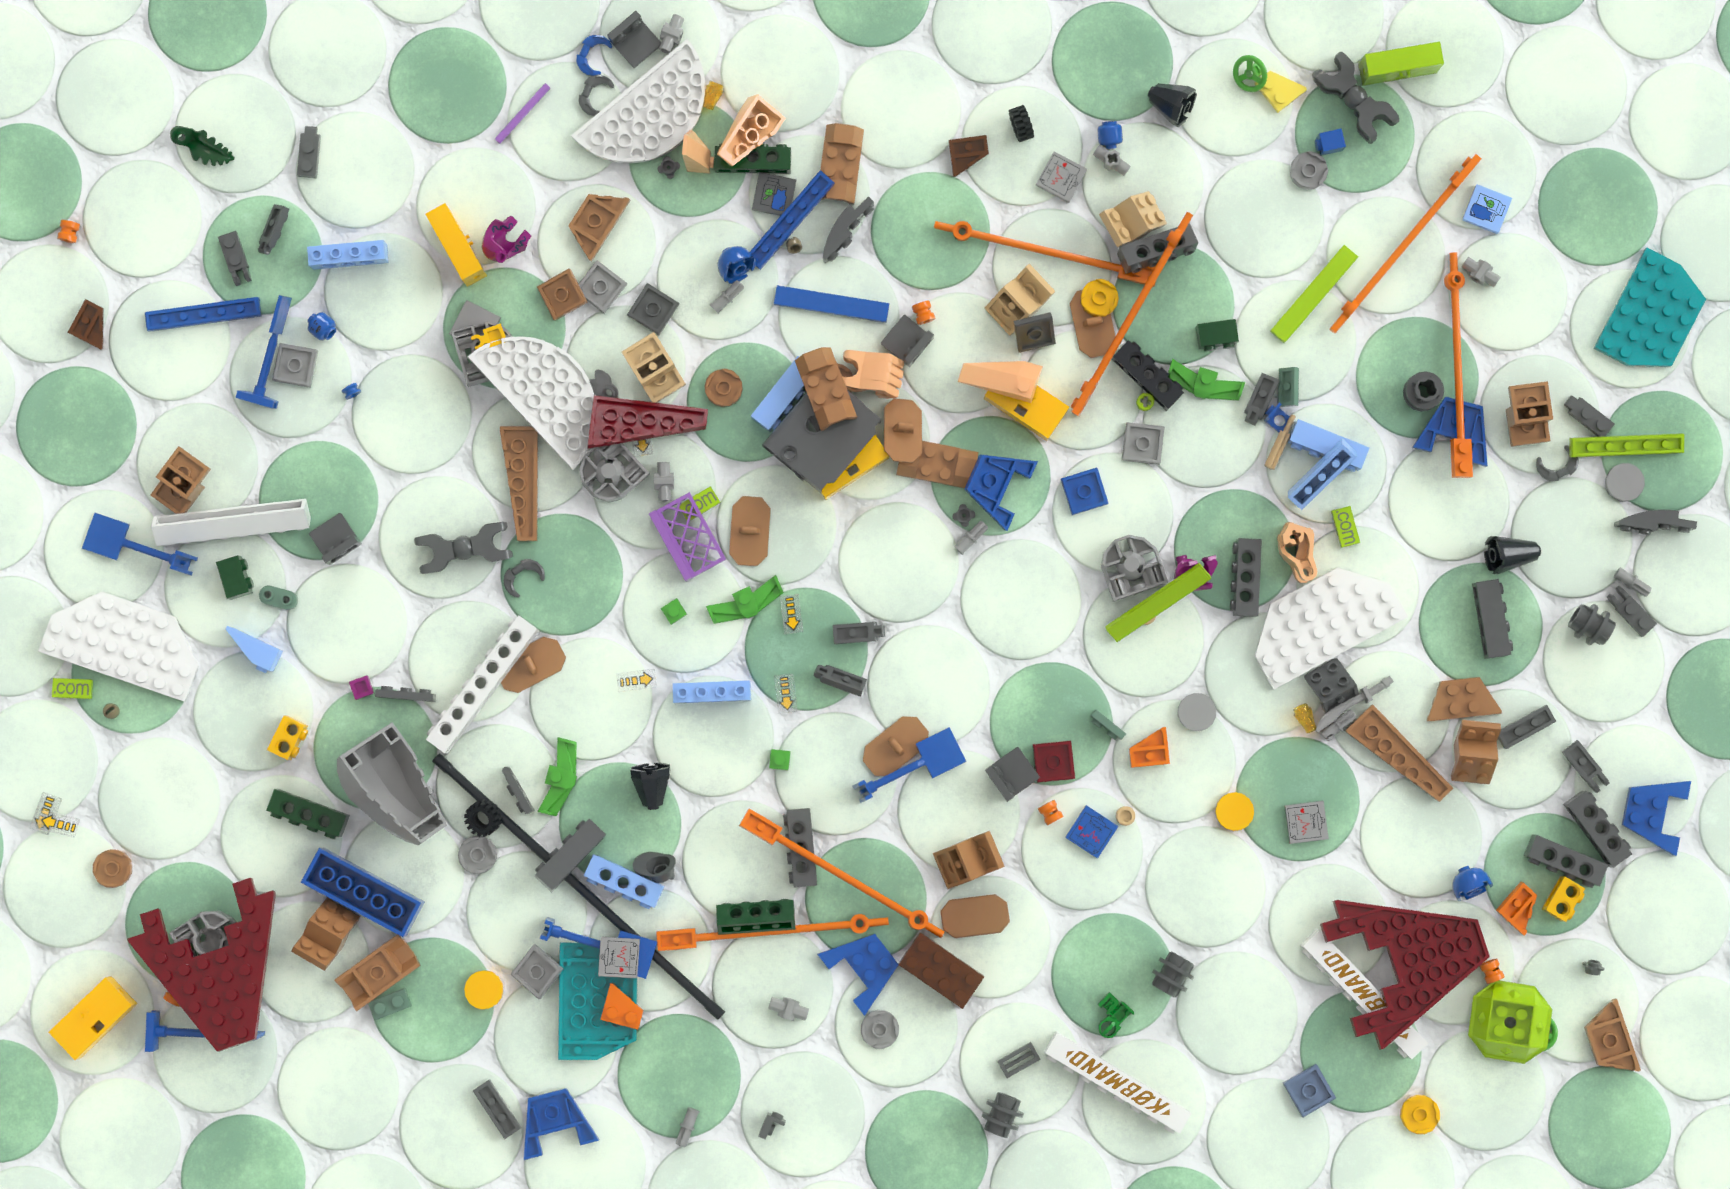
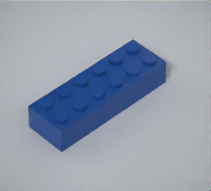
[301,847,425,937]

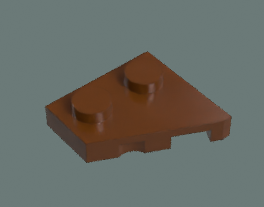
[948,135,989,177]
[67,299,104,350]

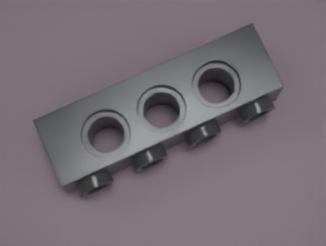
[1117,223,1199,274]
[1230,538,1262,617]
[1563,791,1632,868]
[783,808,817,888]
[1524,834,1609,888]

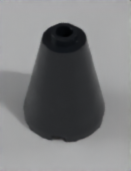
[1484,536,1541,574]

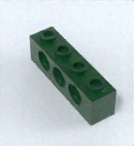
[714,143,791,174]
[266,789,350,839]
[716,899,796,935]

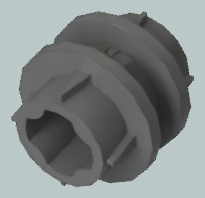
[1403,371,1444,412]
[1568,604,1616,645]
[1152,951,1194,998]
[982,1092,1024,1138]

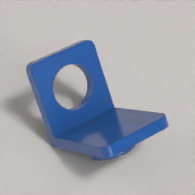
[1264,403,1290,432]

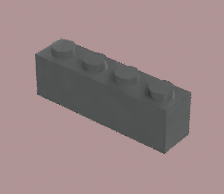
[1472,579,1513,659]
[535,819,606,893]

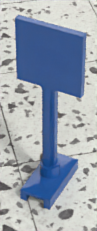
[236,295,292,409]
[82,513,198,576]
[852,727,967,803]
[540,917,657,979]
[145,1010,265,1052]

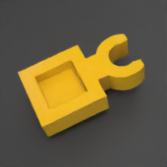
[471,323,506,350]

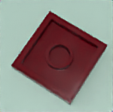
[1033,741,1075,783]

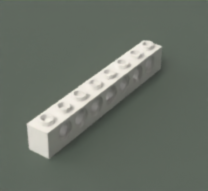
[426,615,540,754]

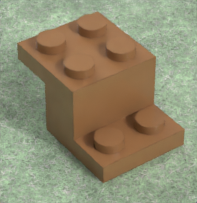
[1505,381,1553,447]
[150,446,211,514]
[1451,720,1501,784]
[933,831,1005,889]
[291,897,360,971]

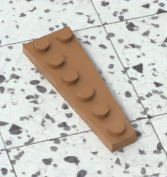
[500,426,538,541]
[1344,704,1453,802]

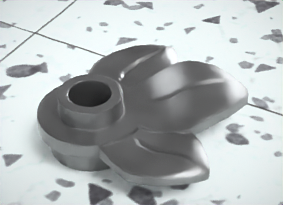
[589,369,618,398]

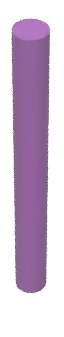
[495,83,550,144]

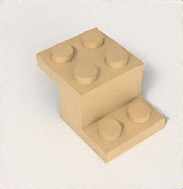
[1099,191,1167,247]
[985,264,1056,336]
[622,332,686,403]

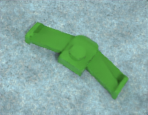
[1168,359,1245,401]
[706,575,784,624]
[537,737,577,816]

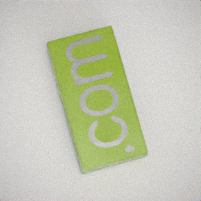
[680,486,721,521]
[1331,506,1360,548]
[52,678,93,699]

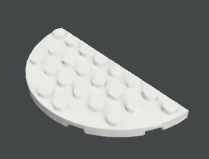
[571,39,705,163]
[468,337,594,470]

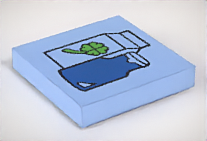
[1462,184,1512,234]

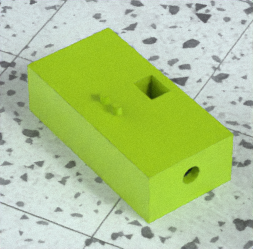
[1358,41,1444,86]

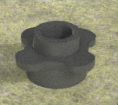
[657,156,680,179]
[952,504,975,527]
[1583,960,1605,975]

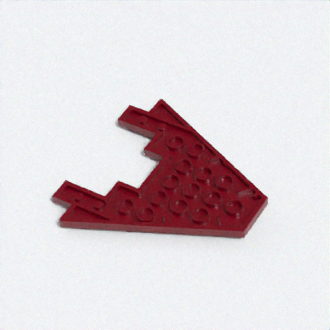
[127,878,276,1052]
[1320,900,1490,1050]

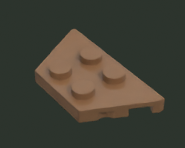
[568,194,631,262]
[1427,677,1502,722]
[1584,998,1641,1072]

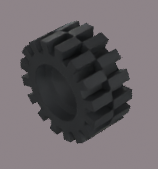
[1008,105,1034,142]
[464,799,502,837]

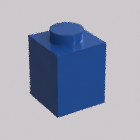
[1315,128,1346,156]

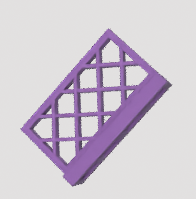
[649,492,726,582]

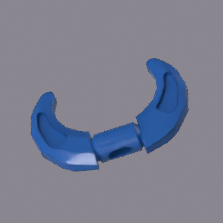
[576,35,612,76]

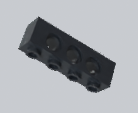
[1111,340,1184,411]

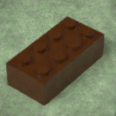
[898,932,985,1009]

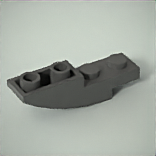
[822,196,874,264]
[1614,510,1697,535]

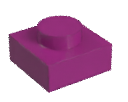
[349,675,375,700]

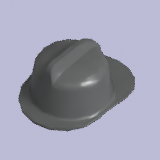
[633,852,676,883]

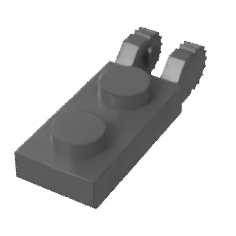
[218,231,252,286]
[1607,586,1657,637]
[1562,740,1610,793]

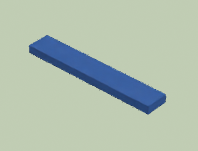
[750,170,835,270]
[774,285,890,323]
[145,297,262,332]

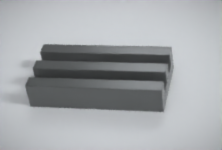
[997,1042,1041,1078]

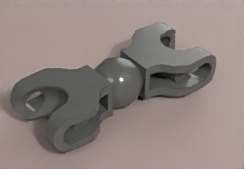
[1312,52,1399,144]
[414,522,513,574]

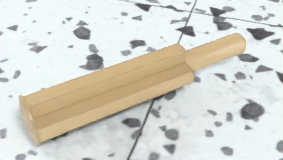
[1264,415,1296,470]

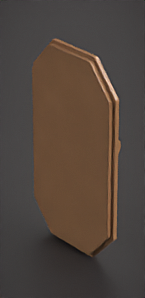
[1070,290,1115,358]
[884,398,922,463]
[729,496,771,566]
[496,637,566,693]
[863,716,929,776]
[941,894,1010,938]

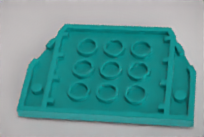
[1594,247,1706,367]
[558,942,638,1060]

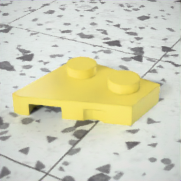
[1255,71,1307,113]

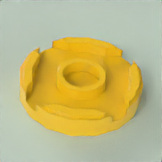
[1080,279,1119,317]
[1215,792,1254,831]
[464,970,503,1009]
[1400,1095,1440,1134]

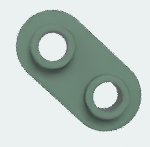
[259,585,298,610]

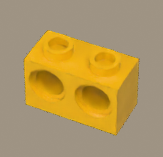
[267,715,308,760]
[1542,876,1585,922]

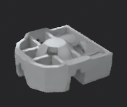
[451,321,513,387]
[579,443,650,502]
[1101,535,1168,602]
[169,910,237,957]

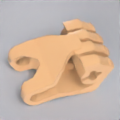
[842,350,904,399]
[1277,522,1318,583]

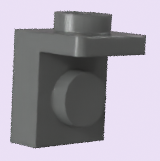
[758,1111,786,1140]

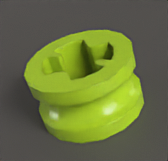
[1136,393,1154,411]

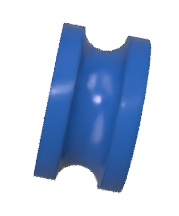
[342,383,361,400]

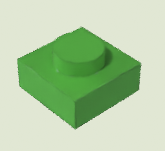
[661,598,688,625]
[769,749,791,770]

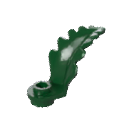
[170,126,235,166]

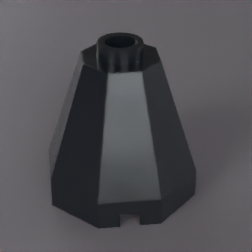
[1148,83,1197,127]
[630,763,671,810]

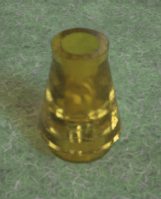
[703,81,724,110]
[1293,703,1316,733]

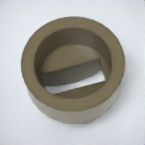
[786,237,802,254]
[103,703,120,719]

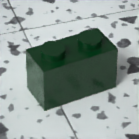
[1196,319,1239,352]
[216,555,254,600]

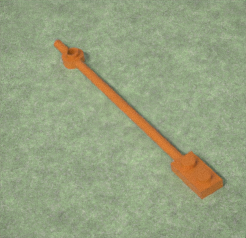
[1330,154,1482,334]
[1071,212,1193,417]
[934,221,1156,287]
[1444,252,1473,478]
[739,808,945,938]
[656,914,889,951]

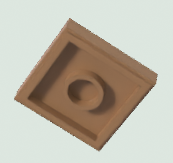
[537,268,588,321]

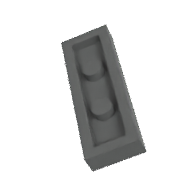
[375,686,436,702]
[1498,705,1557,749]
[473,1079,522,1139]

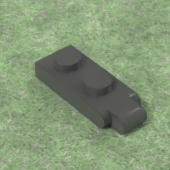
[297,126,321,178]
[258,204,290,255]
[1244,373,1280,426]
[1564,395,1615,437]
[833,622,885,644]
[814,665,867,697]
[502,767,535,814]

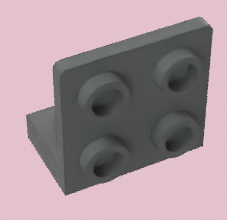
[607,11,661,68]
[881,315,934,368]
[309,513,362,565]
[1304,658,1359,714]
[985,747,1040,802]

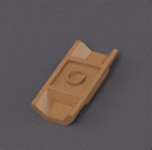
[820,123,864,204]
[795,347,857,431]
[896,441,979,488]
[335,934,421,1012]

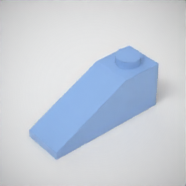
[226,626,283,673]

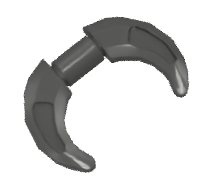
[579,75,614,116]
[1536,445,1579,482]
[504,559,545,598]

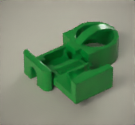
[1097,992,1134,1038]

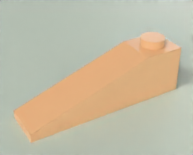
[717,94,786,166]
[682,130,714,174]
[958,361,1043,403]

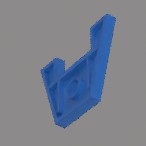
[1412,397,1488,467]
[964,455,1038,531]
[1622,781,1691,856]
[817,934,898,1016]
[524,1088,600,1160]

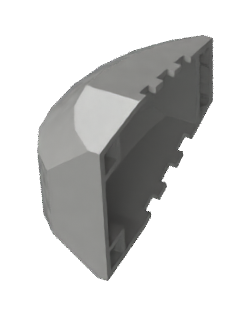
[337,722,447,845]

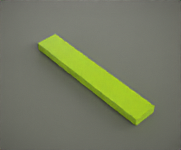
[1270,245,1359,343]
[1569,433,1684,457]
[1105,563,1211,642]

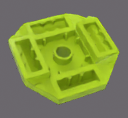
[1468,980,1553,1064]

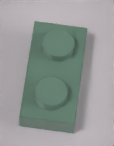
[1278,367,1299,407]
[1090,710,1126,740]
[368,988,412,1021]

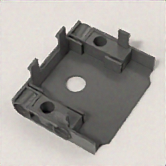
[762,390,881,493]

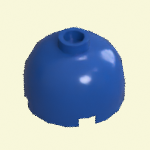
[717,246,756,284]
[1452,866,1493,901]

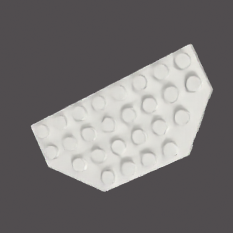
[1255,568,1408,690]
[38,592,199,702]

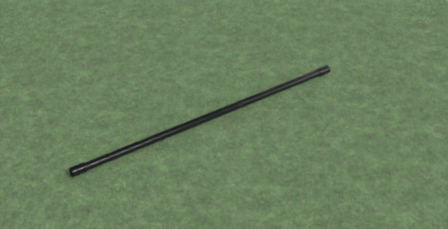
[432,753,725,1020]

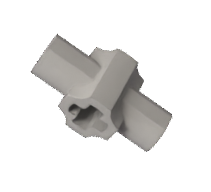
[659,14,684,54]
[1093,145,1131,176]
[1462,257,1501,287]
[654,462,674,501]
[768,997,809,1021]

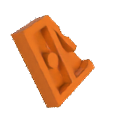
[1129,727,1170,768]
[1496,882,1537,936]
[601,983,644,1030]

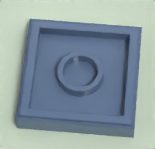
[1283,1064,1336,1117]

